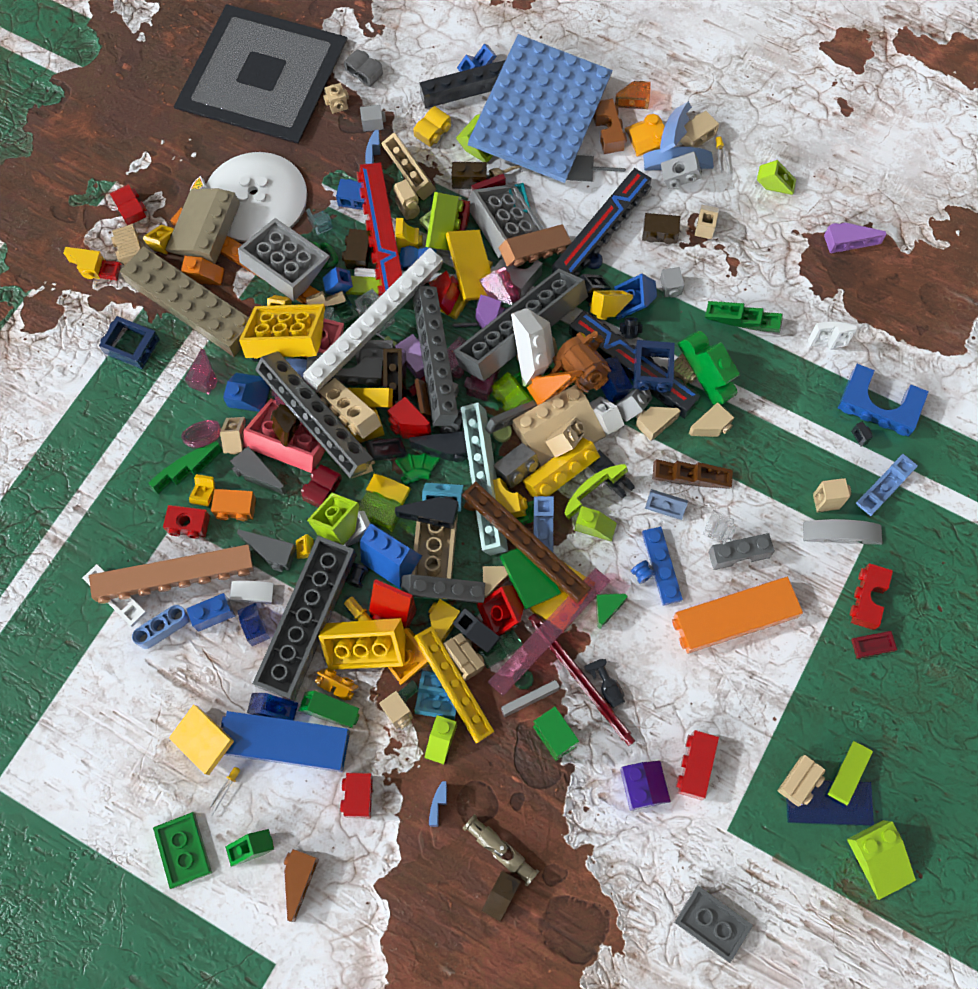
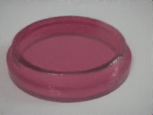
[181,420,221,448]

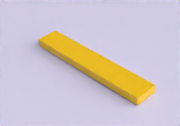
[414,626,494,743]

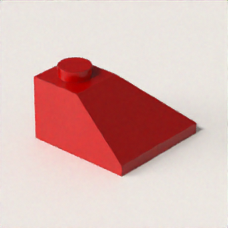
[476,585,524,636]

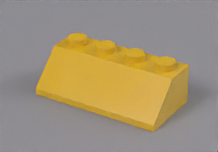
[318,618,406,670]

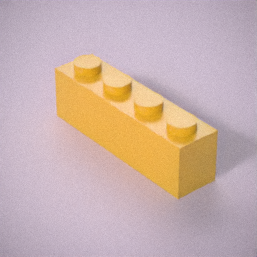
[523,437,600,497]

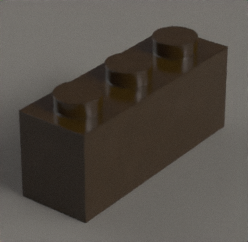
[383,348,407,407]

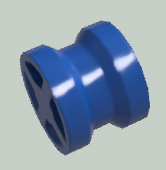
[630,560,655,584]

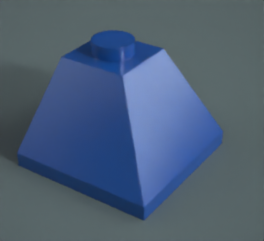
[614,273,657,320]
[223,373,270,412]

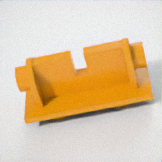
[315,668,359,701]

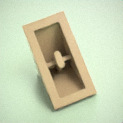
[483,566,510,599]

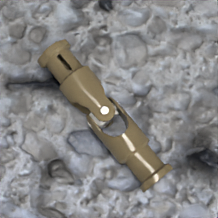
[463,814,539,886]

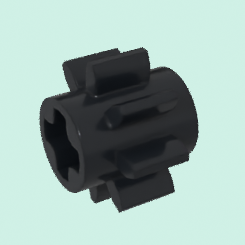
[620,317,643,339]

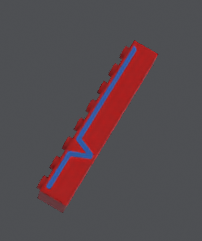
[357,163,402,297]

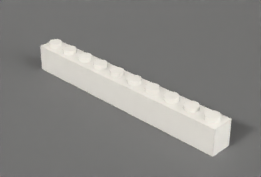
[303,248,443,392]

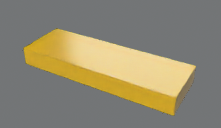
[347,388,393,408]

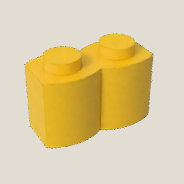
[413,106,451,147]

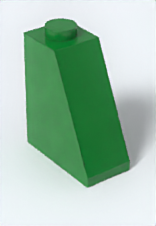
[298,690,360,728]

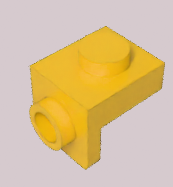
[189,474,215,506]

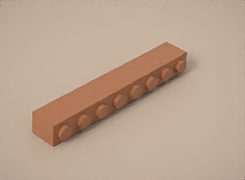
[89,545,254,604]

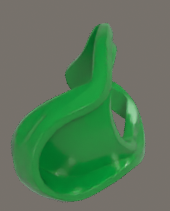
[311,241,339,269]

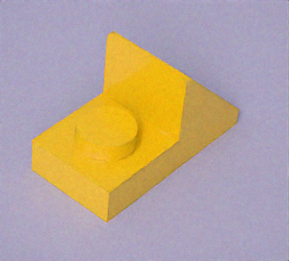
[143,225,174,254]

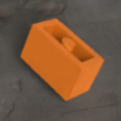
[211,489,256,521]

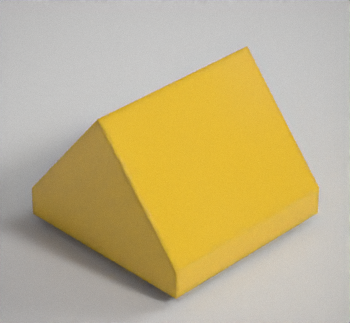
[296,534,314,559]

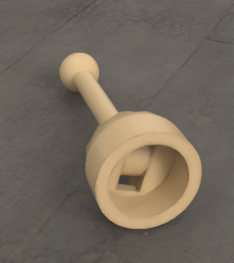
[489,165,522,178]

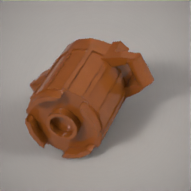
[550,331,611,393]

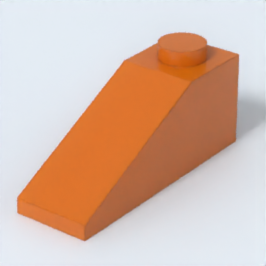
[527,370,583,405]

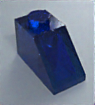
[237,603,270,646]
[247,693,298,721]

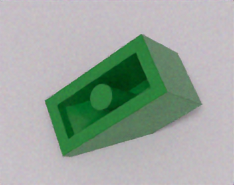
[225,829,274,867]

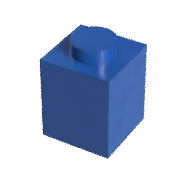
[323,267,353,295]

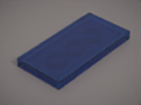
[786,781,874,826]

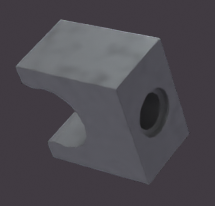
[492,257,542,299]

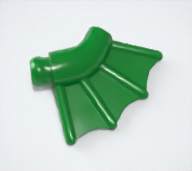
[395,453,440,486]

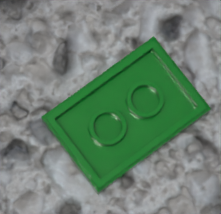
[500,548,561,610]
[153,812,212,889]

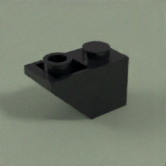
[452,608,501,653]

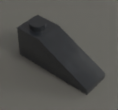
[409,431,468,462]
[395,496,459,529]

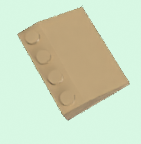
[513,384,606,468]

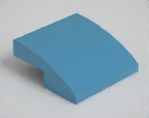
[415,671,457,720]

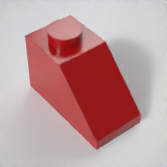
[429,271,460,315]

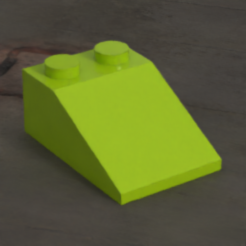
[847,820,916,900]

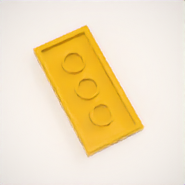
[445,230,498,301]

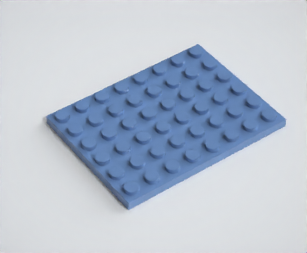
[468,34,613,183]

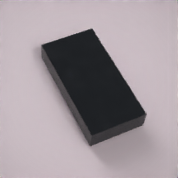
[365,437,407,461]

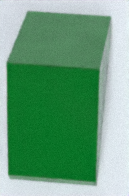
[595,594,628,629]

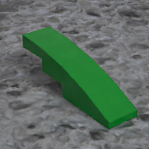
[705,301,783,333]
[148,441,223,494]

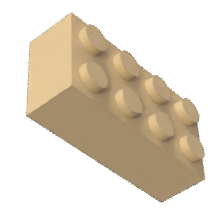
[412,513,458,579]

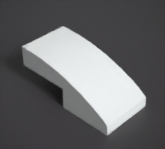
[230,581,273,603]

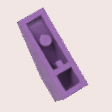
[824,223,886,253]

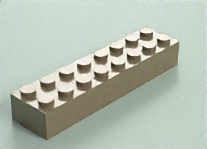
[120,246,249,357]

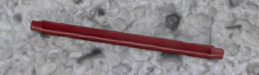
[528,613,635,746]

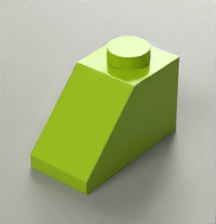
[757,160,796,195]
[574,506,617,542]
[424,715,457,765]

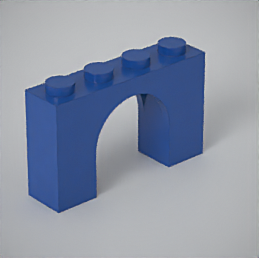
[838,364,929,436]

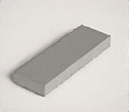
[501,680,559,717]

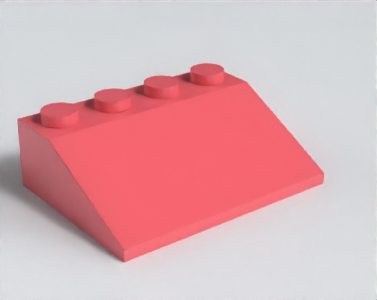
[243,399,325,473]

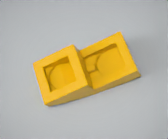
[366,473,411,505]

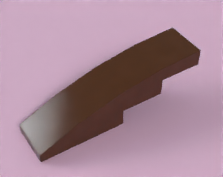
[652,459,733,489]

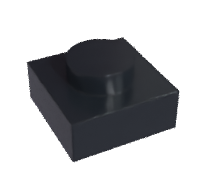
[851,421,872,447]

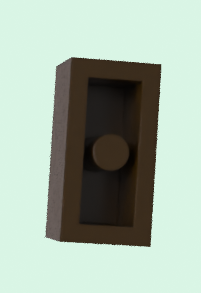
[451,162,487,189]
[642,213,681,244]
[342,229,371,269]

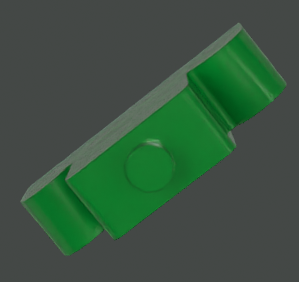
[677,331,740,406]

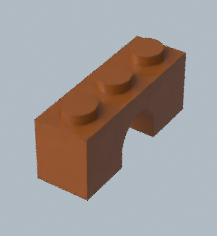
[593,98,627,154]

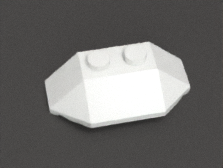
[511,308,555,386]

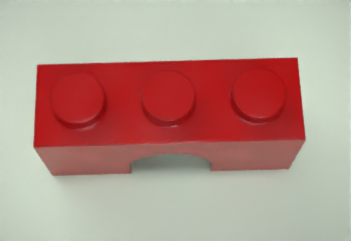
[850,563,893,630]

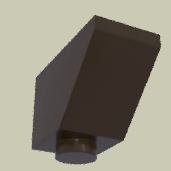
[270,404,301,447]
[482,871,521,921]

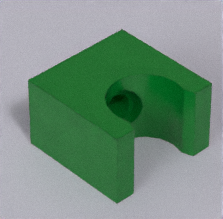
[533,707,579,761]

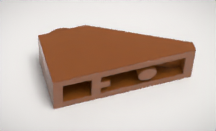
[284,849,319,922]

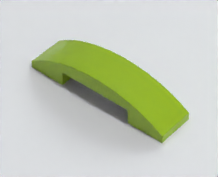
[564,464,628,519]

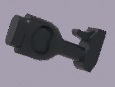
[584,659,625,708]

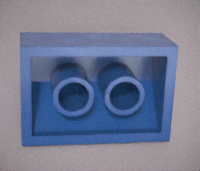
[360,523,423,589]

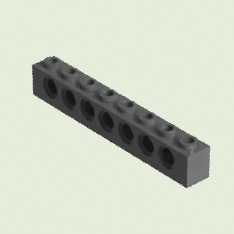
[413,286,458,426]
[255,351,373,478]

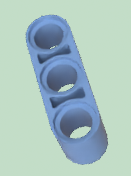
[132,605,190,649]

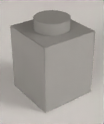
[360,105,386,132]
[660,267,684,297]

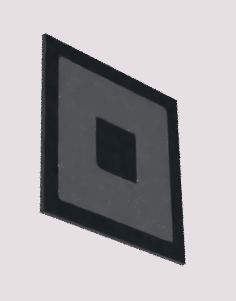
[174,4,348,144]

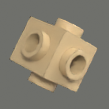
[323,83,349,114]

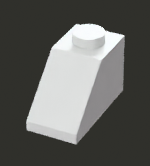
[590,397,624,434]

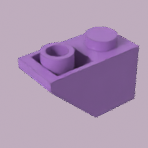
[475,295,504,328]

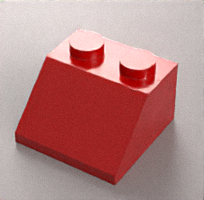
[388,397,432,439]

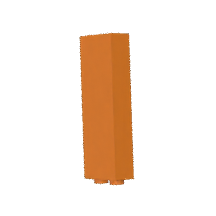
[672,576,803,654]

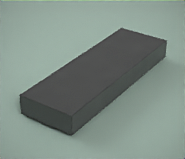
[485,400,537,434]

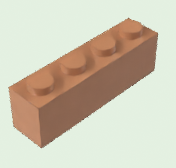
[498,224,572,267]

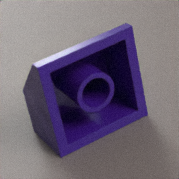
[620,760,671,811]

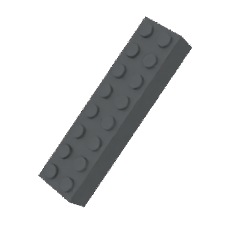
[454,269,588,381]
[252,536,357,702]

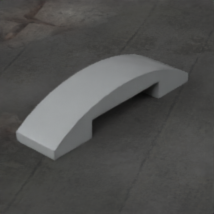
[803,519,882,545]

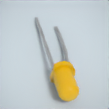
[715,136,731,175]
[210,767,240,816]

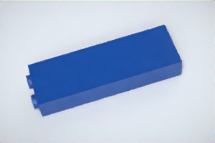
[221,711,350,773]

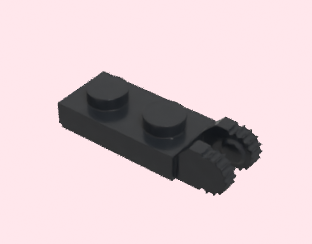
[588,449,635,498]

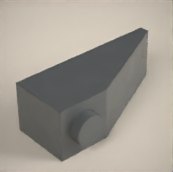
[230,447,287,495]
[237,529,296,572]

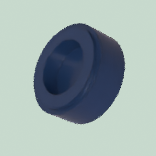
[588,253,603,269]

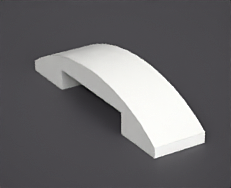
[83,564,147,627]

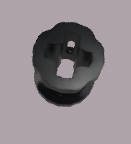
[346,563,369,588]

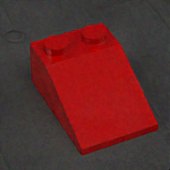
[369,579,417,629]

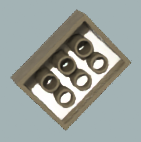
[165,188,240,264]

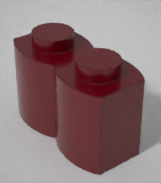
[301,465,342,508]

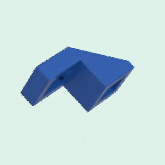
[457,44,497,72]

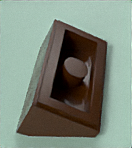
[415,378,432,420]

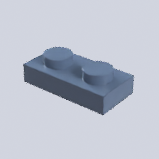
[645,489,688,520]

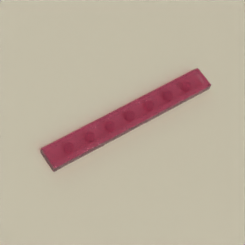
[488,568,611,696]

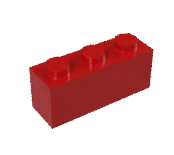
[676,730,719,800]

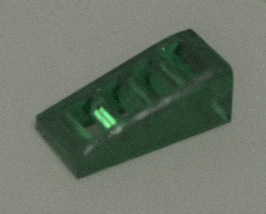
[331,295,359,331]

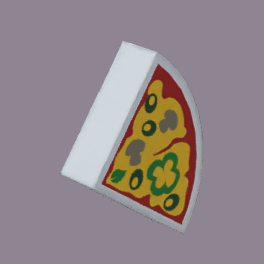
[190,176,207,190]

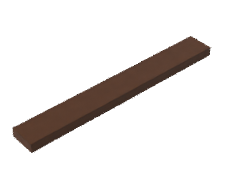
[462,481,591,604]

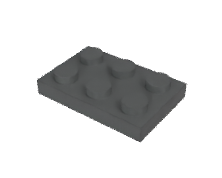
[673,885,753,963]

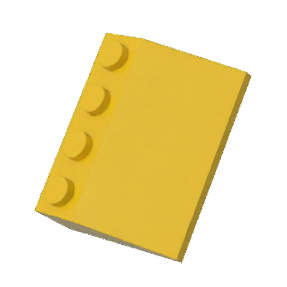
[239,304,325,358]

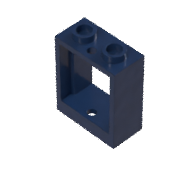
[99,316,160,369]
[633,340,675,392]

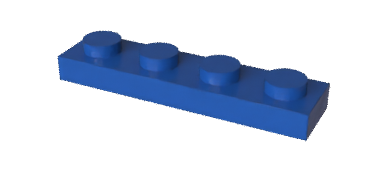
[642,527,683,606]

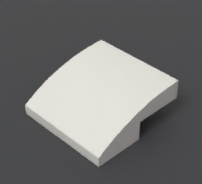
[808,322,857,349]

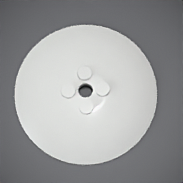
[206,152,307,243]

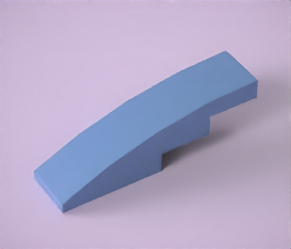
[660,101,692,153]

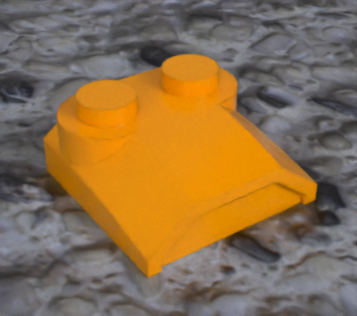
[625,114,665,157]
[388,628,429,685]

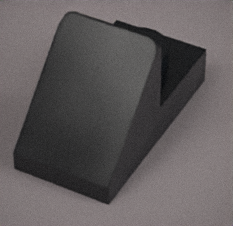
[579,274,611,302]

